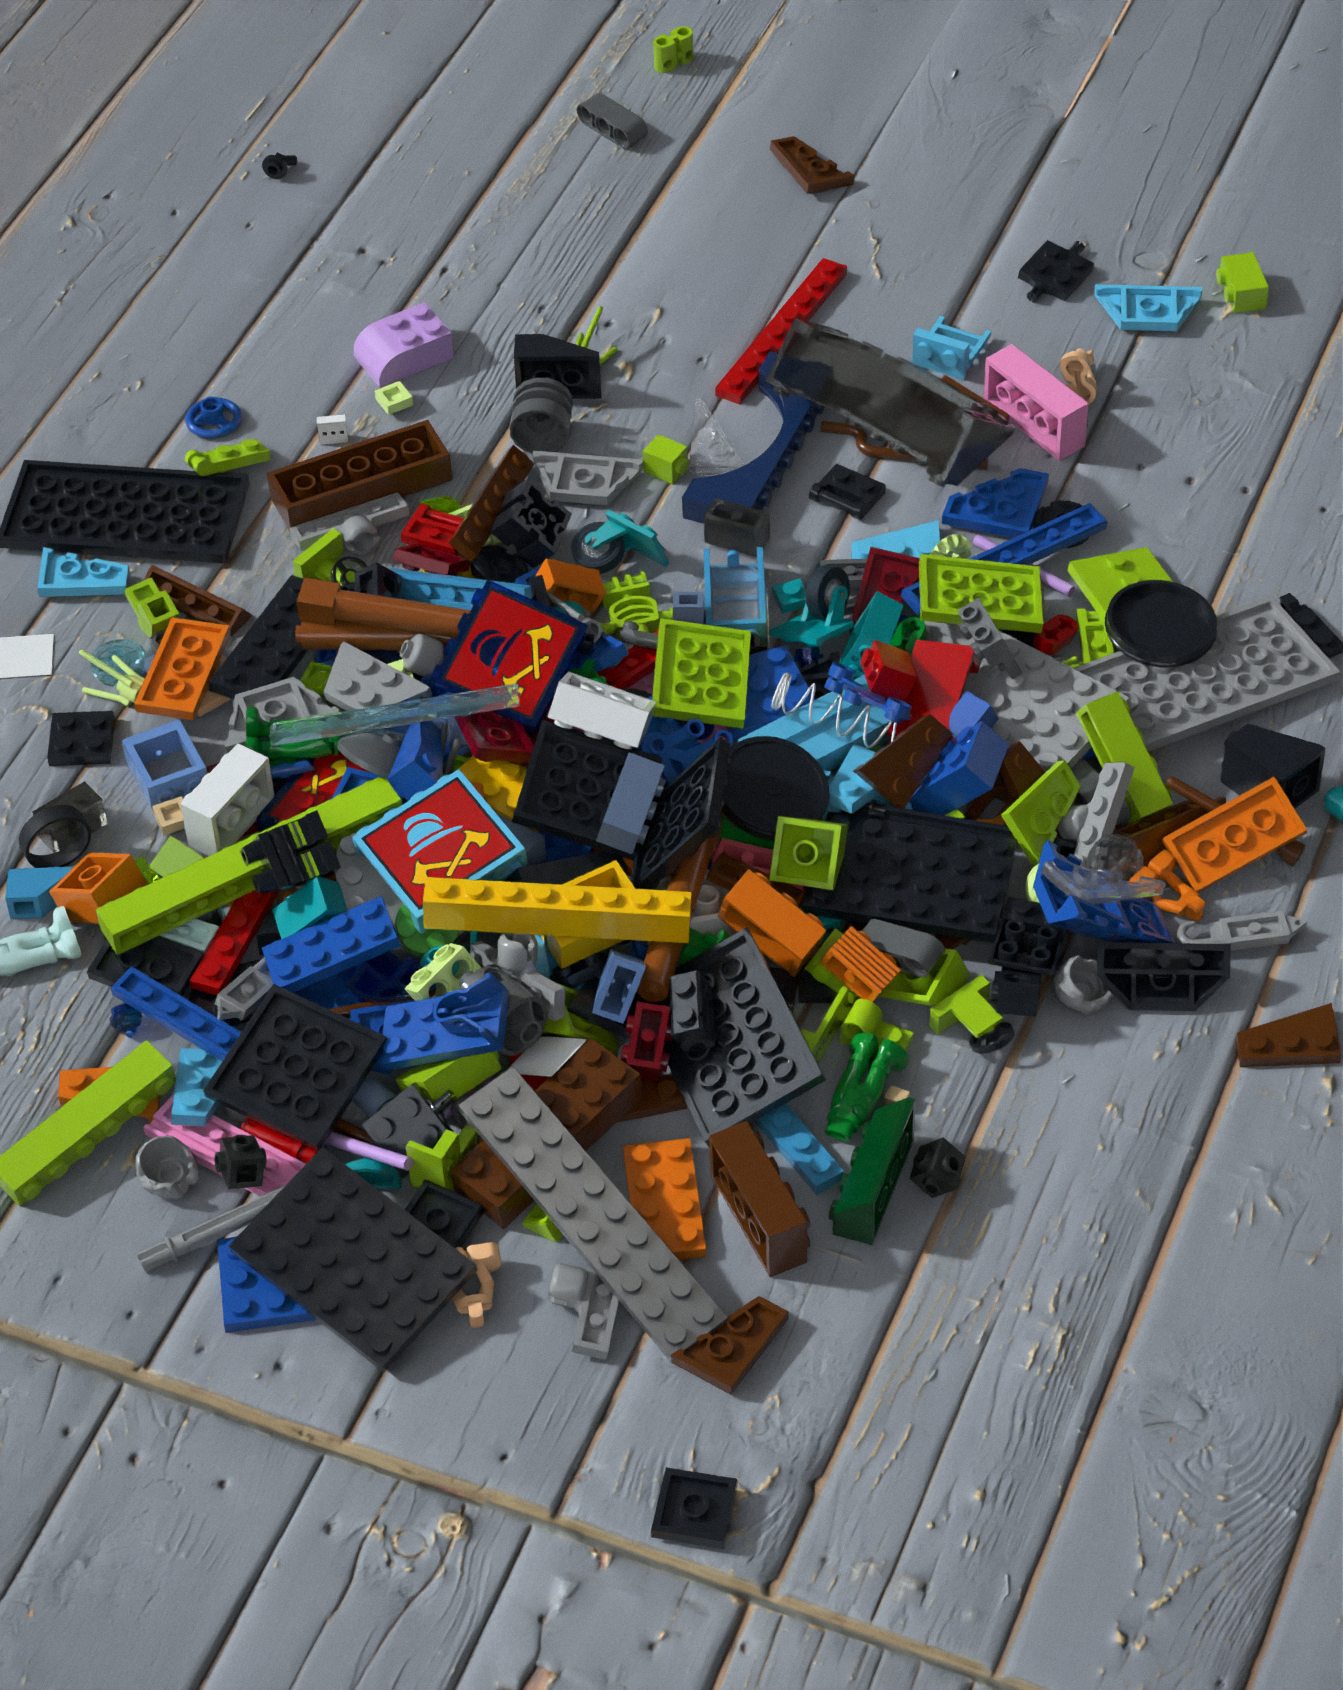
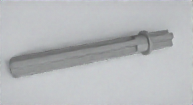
[137,1185,286,1272]

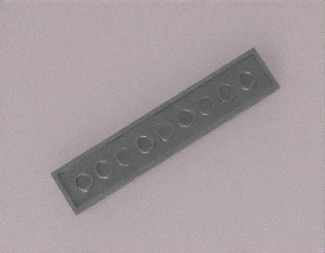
[458,1066,728,1364]

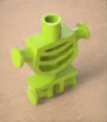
[599,571,673,641]

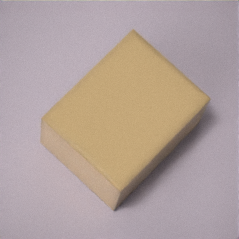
[884,1085,910,1106]

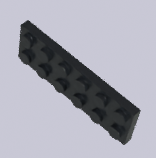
[209,575,308,699]

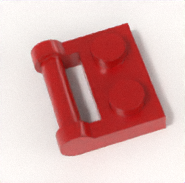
[401,504,464,555]

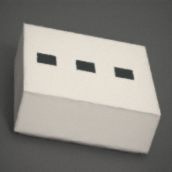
[317,414,348,445]

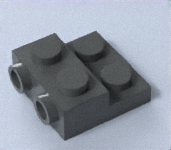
[957,598,1022,679]

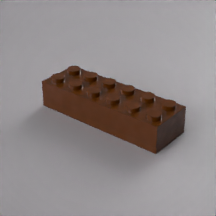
[267,420,453,531]
[450,1038,644,1229]

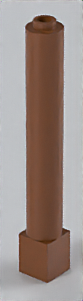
[297,578,523,647]
[295,620,510,657]
[637,810,723,1002]

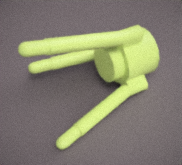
[79,650,145,707]

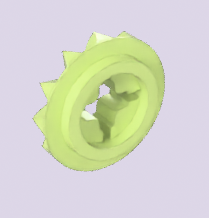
[930,534,972,559]

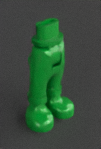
[245,707,353,759]
[824,1033,910,1142]

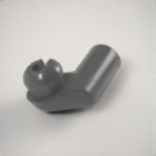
[620,621,658,650]

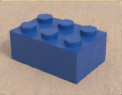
[909,721,1009,815]

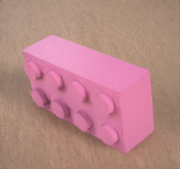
[984,344,1088,461]

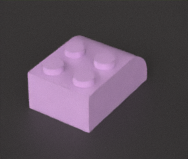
[353,302,454,388]

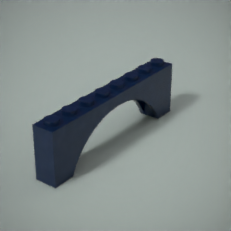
[682,352,836,536]

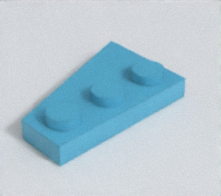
[851,520,940,559]
[37,547,130,597]
[829,743,879,814]

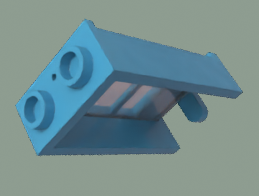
[703,547,767,644]

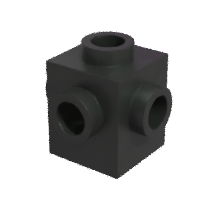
[214,1134,267,1189]
[909,1137,966,1198]

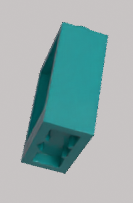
[839,591,904,680]

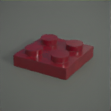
[393,544,470,576]

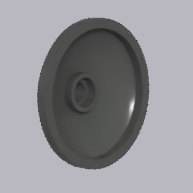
[337,732,402,779]

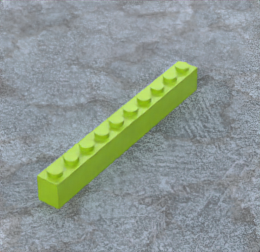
[96,777,402,955]

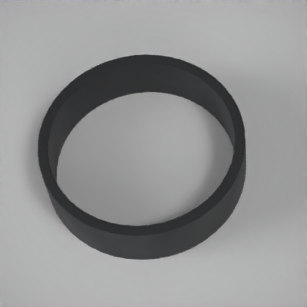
[19,805,91,868]

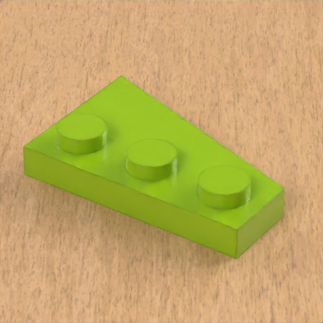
[1001,760,1081,867]

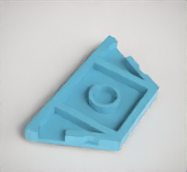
[1094,284,1202,332]

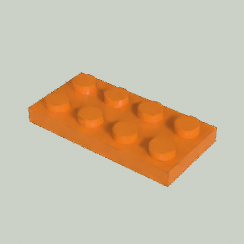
[134,617,230,721]
[1162,777,1307,893]
[623,1138,706,1260]

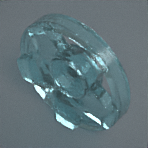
[90,639,147,686]

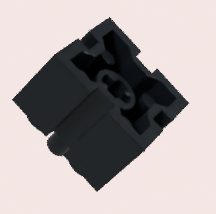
[490,478,572,568]

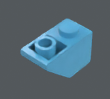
[5,867,72,919]

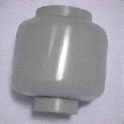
[400,634,448,678]

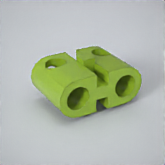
[653,26,694,73]

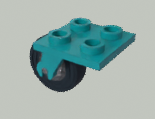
[571,509,669,574]
[769,565,854,647]

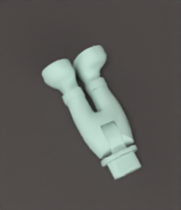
[0,905,82,976]

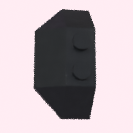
[1097,942,1231,1011]

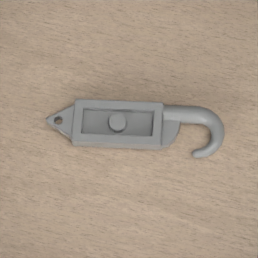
[1177,910,1307,951]
[215,957,273,1020]

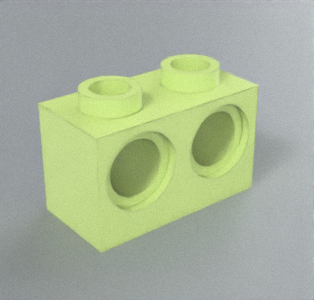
[405,943,481,1001]

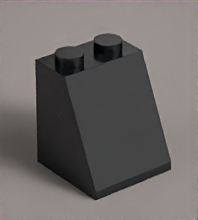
[1221,723,1326,809]

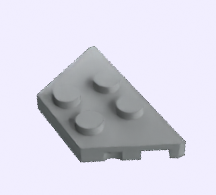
[533,451,643,505]
[324,642,432,724]
[225,677,341,753]

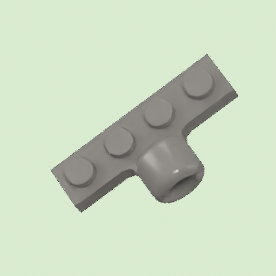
[290,492,410,555]
[1057,762,1134,869]
[470,933,565,1021]
[548,1263,619,1360]

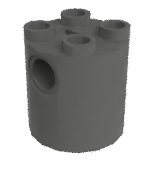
[459,966,548,1056]

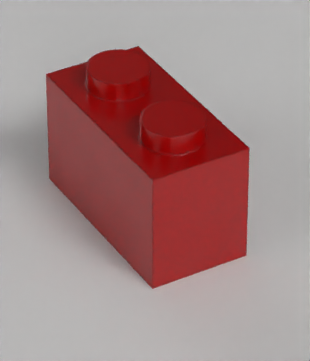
[861,639,917,702]

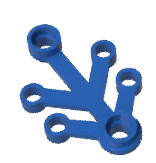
[824,662,912,723]
[640,719,733,787]

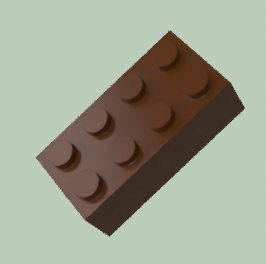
[709,1121,810,1277]

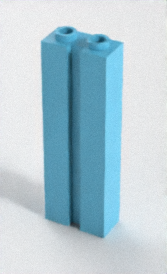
[738,675,891,771]

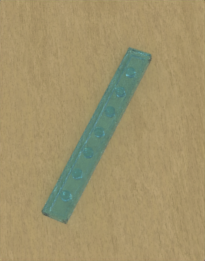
[269,684,520,746]

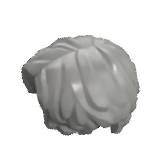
[1054,955,1113,1014]
[135,1135,199,1199]

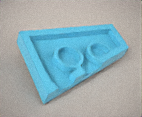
[171,1048,222,1127]

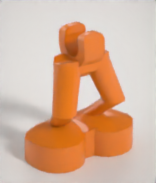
[1126,850,1206,922]

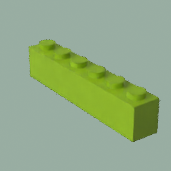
[0,1040,176,1207]

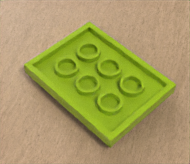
[1067,547,1173,621]
[919,554,1043,633]
[652,618,751,729]

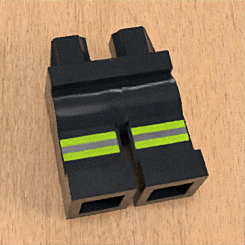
[240,810,341,895]

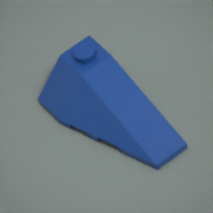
[387,709,443,800]

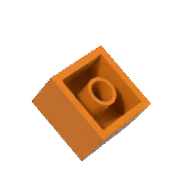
[49,852,148,924]

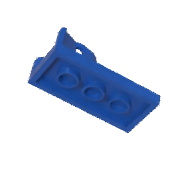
[378,973,510,1071]

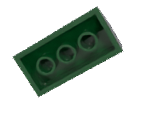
[828,1097,915,1245]

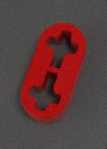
[1033,614,1079,655]

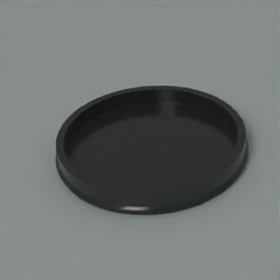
[1105,580,1217,667]
[722,736,830,841]

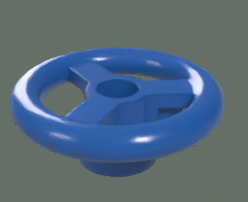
[185,397,242,439]

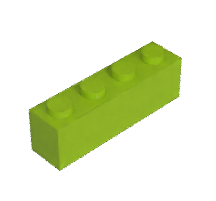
[1076,691,1173,824]

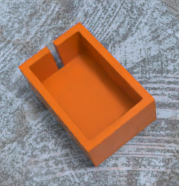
[718,869,826,977]

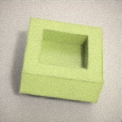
[375,381,413,415]

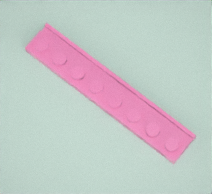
[143,1094,306,1197]

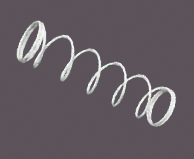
[771,672,897,748]

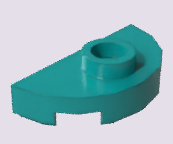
[345,1158,402,1189]

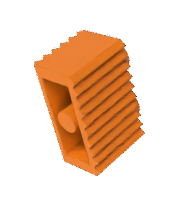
[535,559,606,613]
[820,926,902,1002]

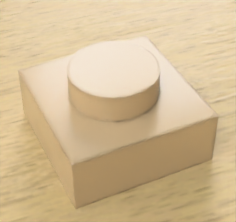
[152,796,185,835]

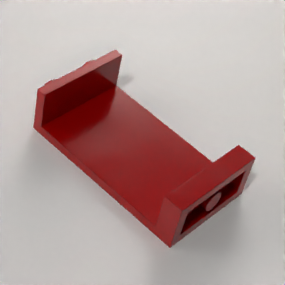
[887,640,981,741]

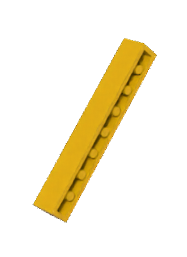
[423,877,691,943]

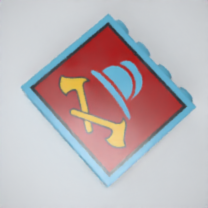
[352,769,528,934]

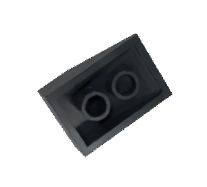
[514,334,602,399]

